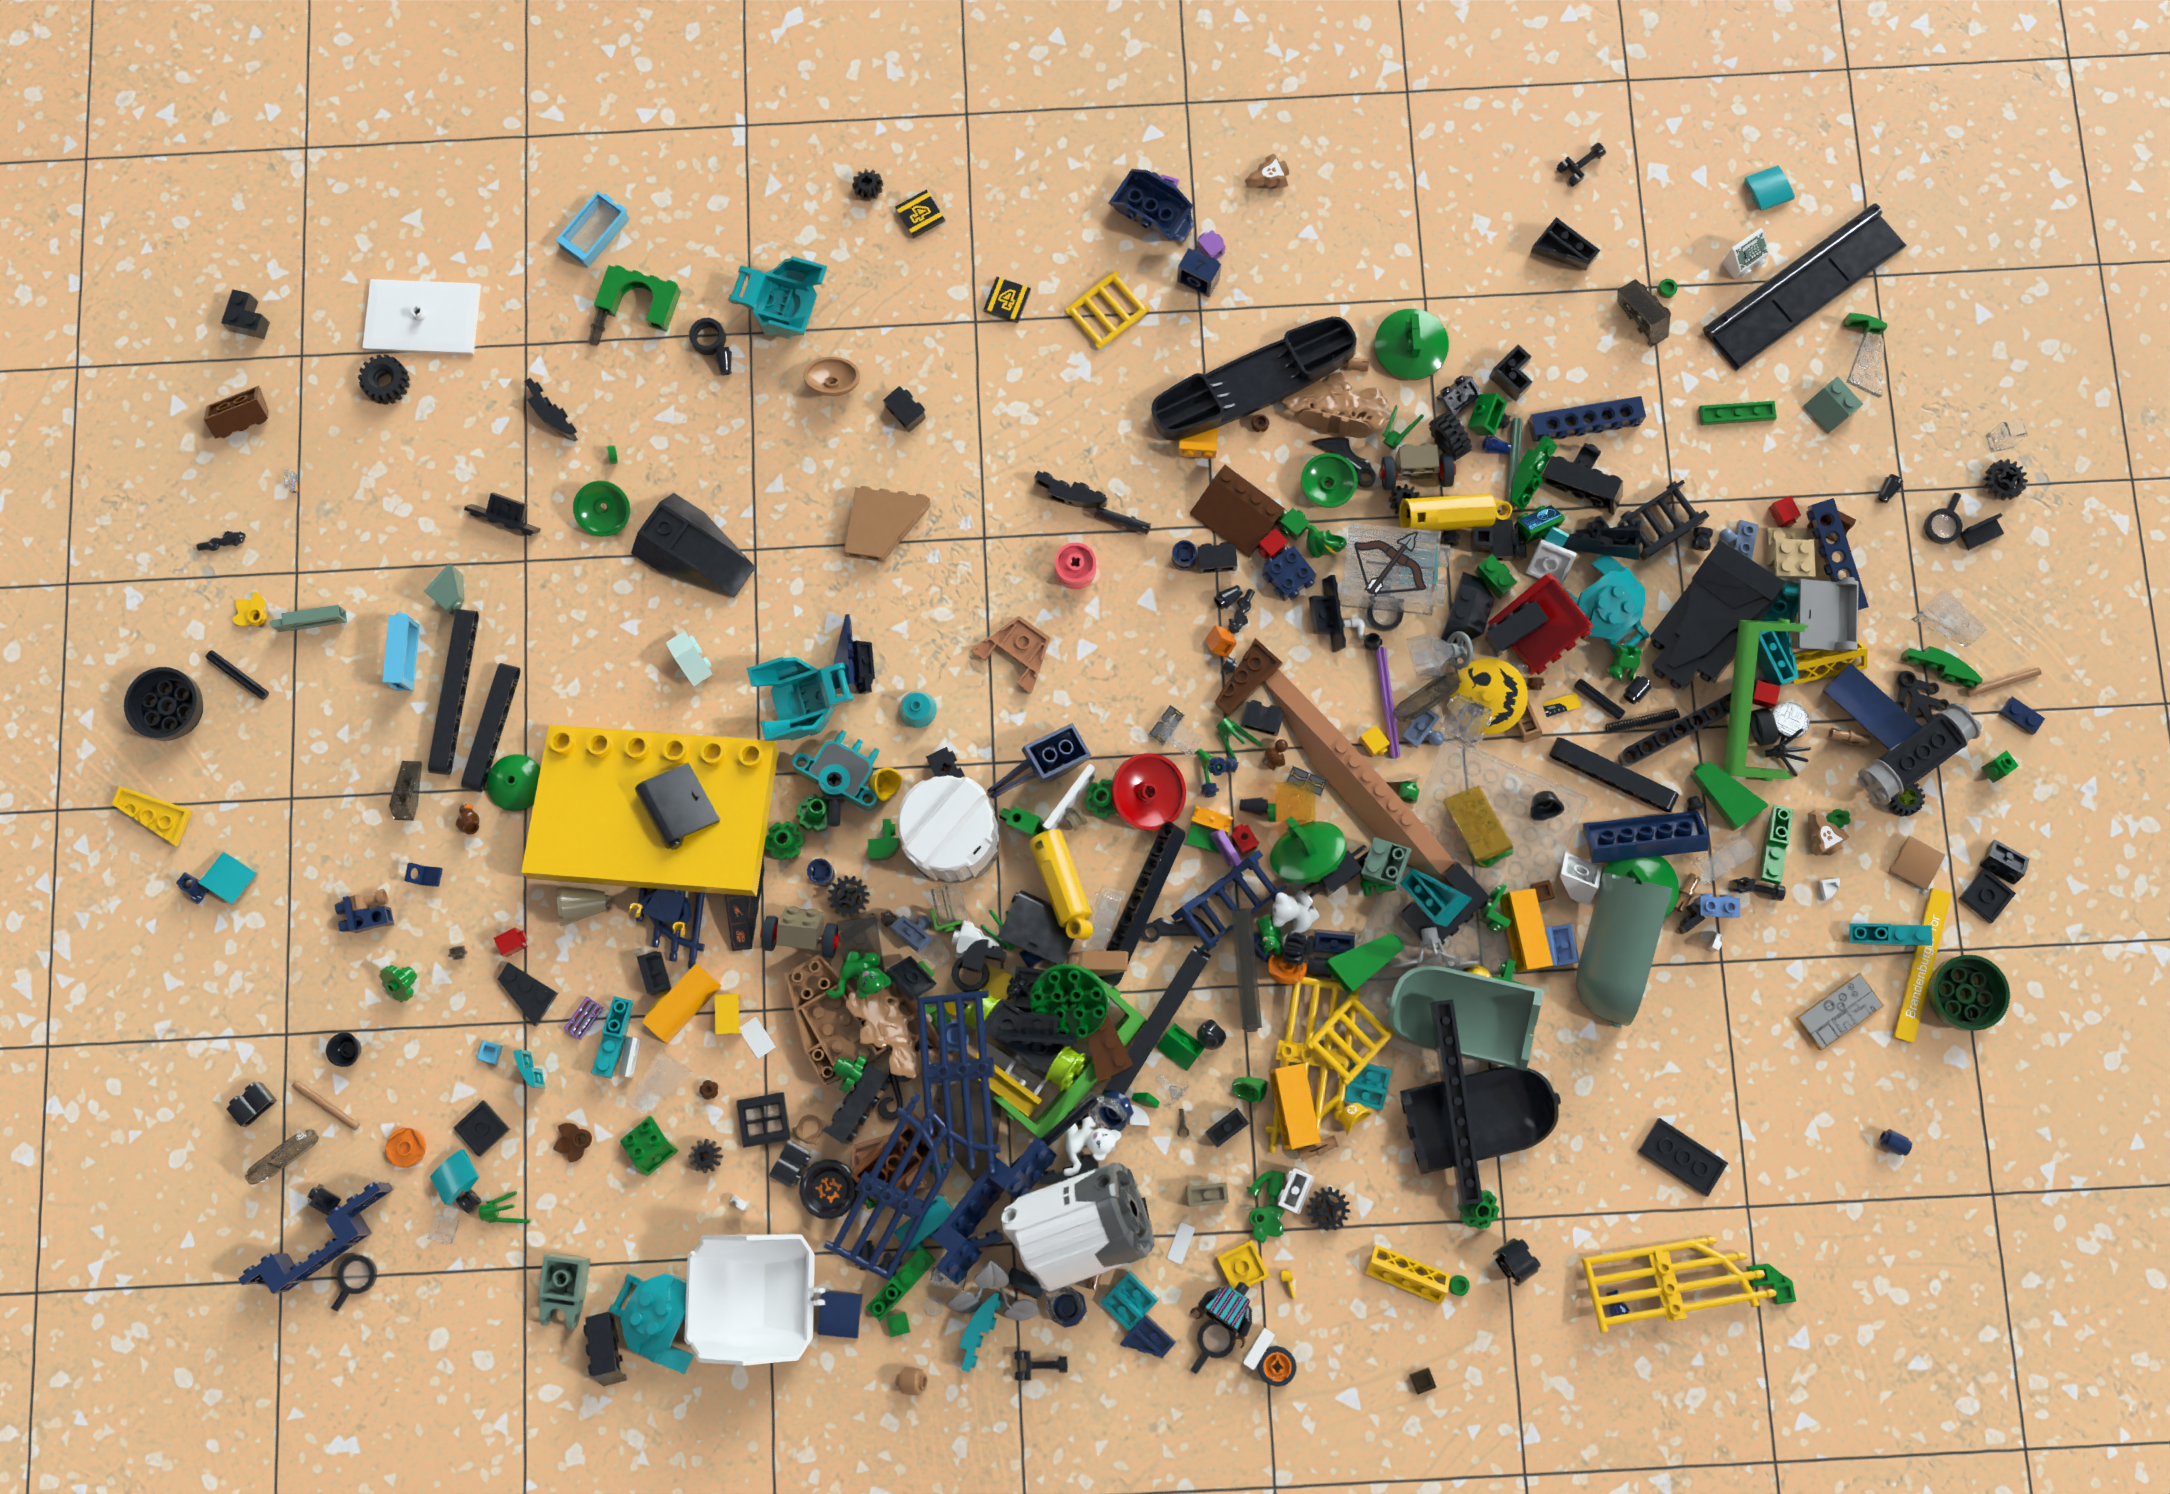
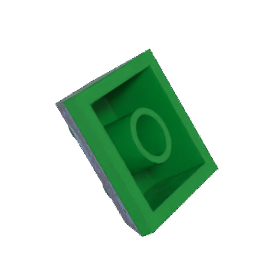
[1514,505,1565,544]

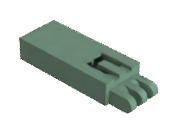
[270,605,347,632]

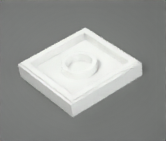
[1525,539,1577,586]

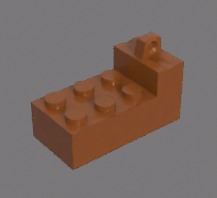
[851,1112,936,1202]

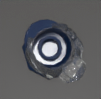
[1089,1091,1134,1131]
[1045,1286,1087,1328]

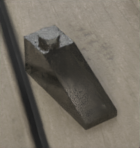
[389,761,422,821]

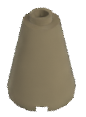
[556,887,610,926]

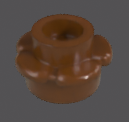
[1251,414,1269,432]
[1526,677,1546,690]
[699,1080,719,1100]

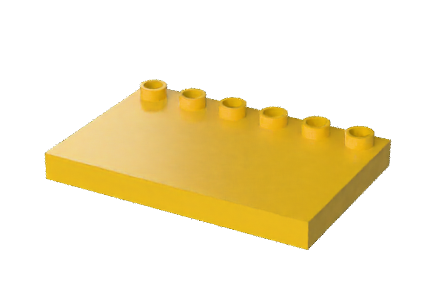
[521,725,779,896]

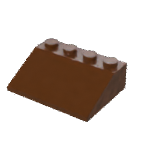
[1190,465,1285,558]

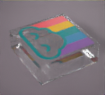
[283,469,299,493]

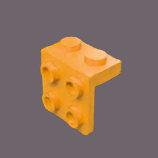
[1179,427,1218,459]

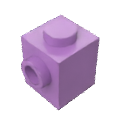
[1197,229,1226,259]

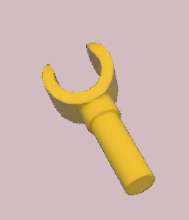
[1281,1270,1296,1298]

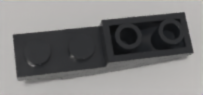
[524,377,578,441]
[1034,471,1108,508]

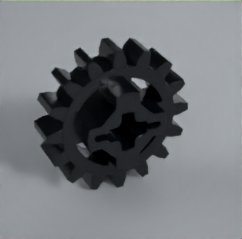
[1983,459,2028,501]
[827,875,870,918]
[1306,1187,1351,1231]

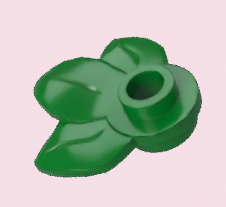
[1249,1204,1284,1243]

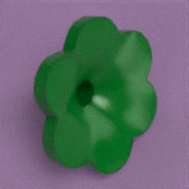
[1826,809,1851,829]

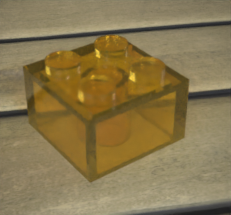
[1275,782,1315,822]

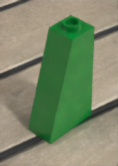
[1689,761,1769,831]
[1323,933,1405,995]

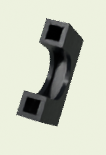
[1398,861,1490,950]

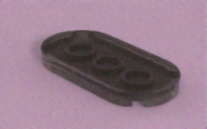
[1393,672,1462,722]
[245,1129,319,1185]

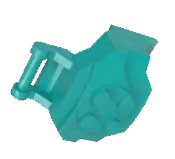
[728,256,828,340]
[1562,555,1650,655]
[747,657,854,741]
[608,1273,694,1374]

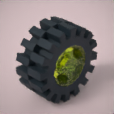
[1886,783,1925,817]

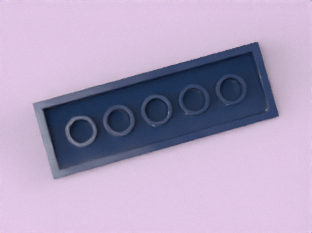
[1823,663,1921,750]
[1583,811,1710,863]

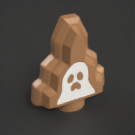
[1245,153,1289,188]
[1807,810,1849,856]

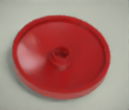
[1111,753,1186,831]

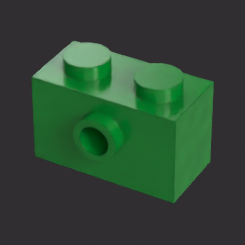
[1467,393,1508,436]
[1474,554,1517,600]

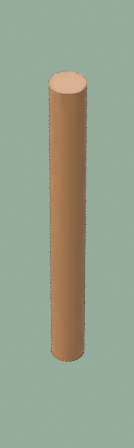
[1966,667,2042,697]
[292,1080,360,1130]

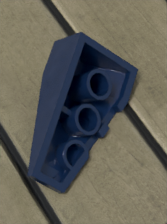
[831,614,857,694]

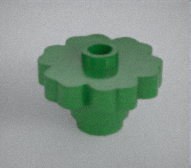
[1084,779,1117,819]
[796,794,829,833]
[765,821,805,861]
[379,965,417,1002]
[832,1054,867,1093]
[1457,1190,1499,1230]

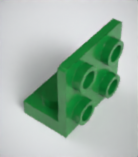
[620,1116,678,1177]

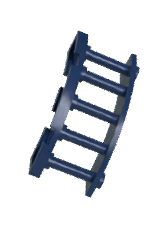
[1171,850,1287,953]

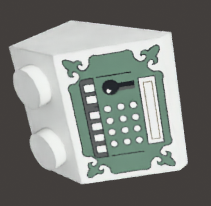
[1722,228,1769,280]

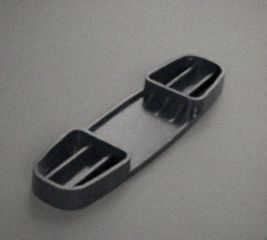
[1151,316,1357,441]

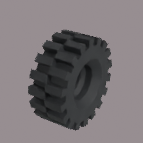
[358,354,410,405]
[1429,411,1472,461]

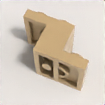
[1766,527,1816,579]

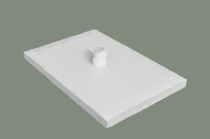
[362,279,481,355]

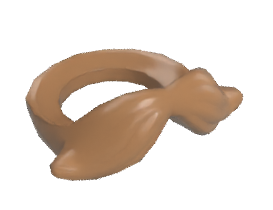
[792,1115,823,1145]

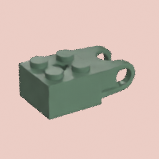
[538,1253,590,1330]

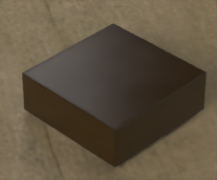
[1409,1367,1437,1395]

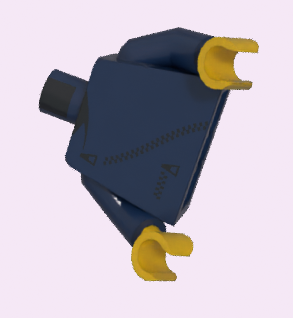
[629,889,692,936]

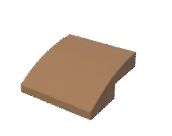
[1890,835,1945,890]

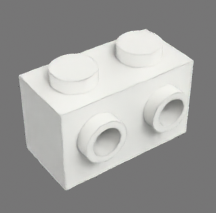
[1278,1168,1315,1214]

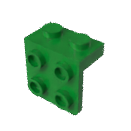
[1480,882,1511,933]

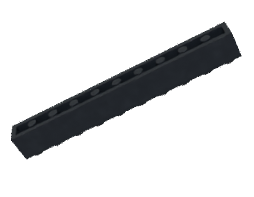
[1430,999,1483,1205]

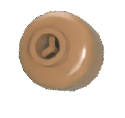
[896,1367,927,1396]

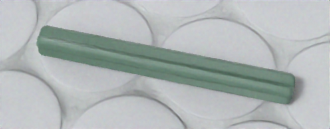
[1506,418,1523,508]

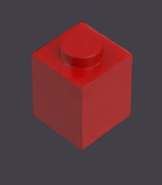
[1769,495,1801,528]
[1258,528,1288,559]
[1752,680,1780,709]
[494,928,528,957]

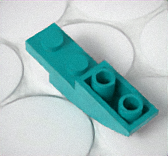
[1849,923,1932,946]
[591,996,633,1079]
[959,1292,1002,1372]

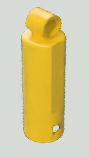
[1399,493,1512,533]
[1029,830,1093,940]

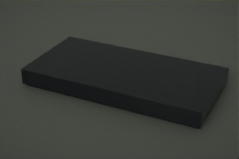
[1638,1118,1728,1197]

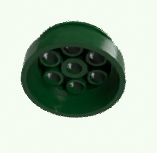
[1928,955,2010,1032]

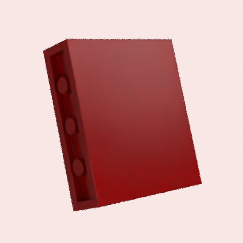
[1488,572,1594,676]

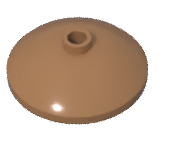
[804,357,860,396]

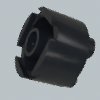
[1493,1238,1541,1286]

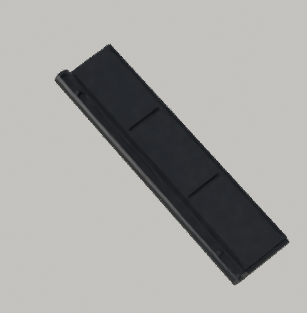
[1703,203,1907,371]

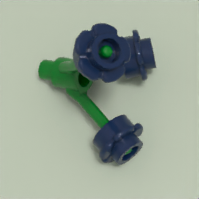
[1196,748,1239,798]

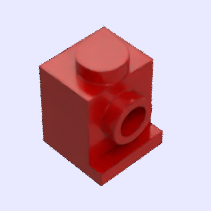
[1230,824,1260,856]

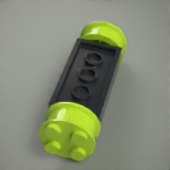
[964,990,1085,1091]

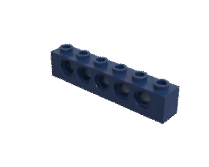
[1528,396,1646,442]
[1806,498,1869,610]

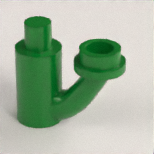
[1246,1170,1285,1204]

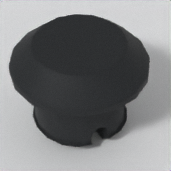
[1687,796,1704,812]

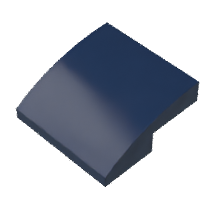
[818,1291,862,1338]

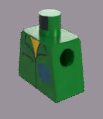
[999,806,1044,839]

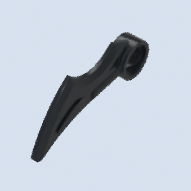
[1312,437,1376,487]
[1141,913,1218,943]

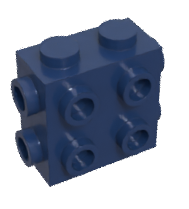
[1262,545,1317,601]

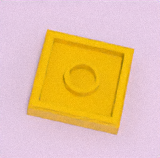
[1216,1239,1270,1289]

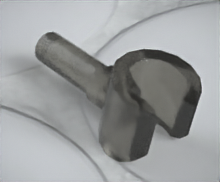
[1177,1109,1189,1137]

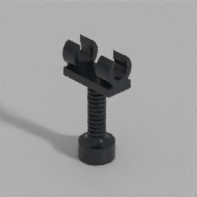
[1556,142,1606,187]
[1728,877,1786,901]
[1014,1351,1068,1381]

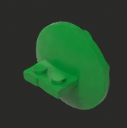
[1374,309,1449,380]
[1270,816,1347,883]
[1600,856,1679,919]
[1029,964,1109,1039]

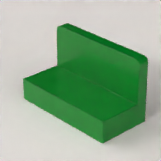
[1156,1023,1205,1071]

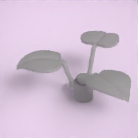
[1387,927,1479,970]
[946,1261,1040,1321]

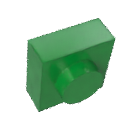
[886,1312,911,1337]

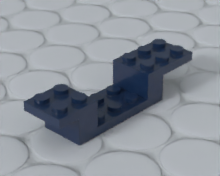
[932,1136,1057,1285]
[238,1182,393,1294]

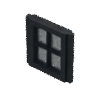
[737,1092,791,1148]

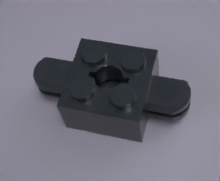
[1302,845,1369,898]

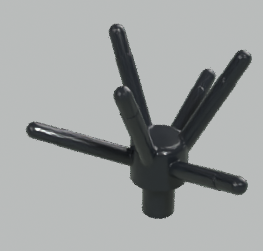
[1765,728,1811,777]

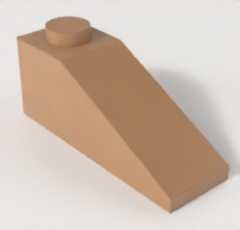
[1067,951,1129,977]

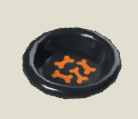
[799,1159,857,1220]

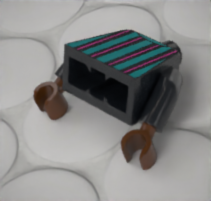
[1190,1282,1252,1348]

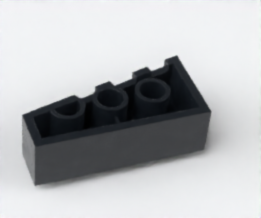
[823,1063,890,1144]

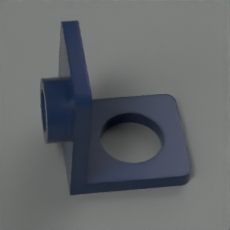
[404,862,443,887]

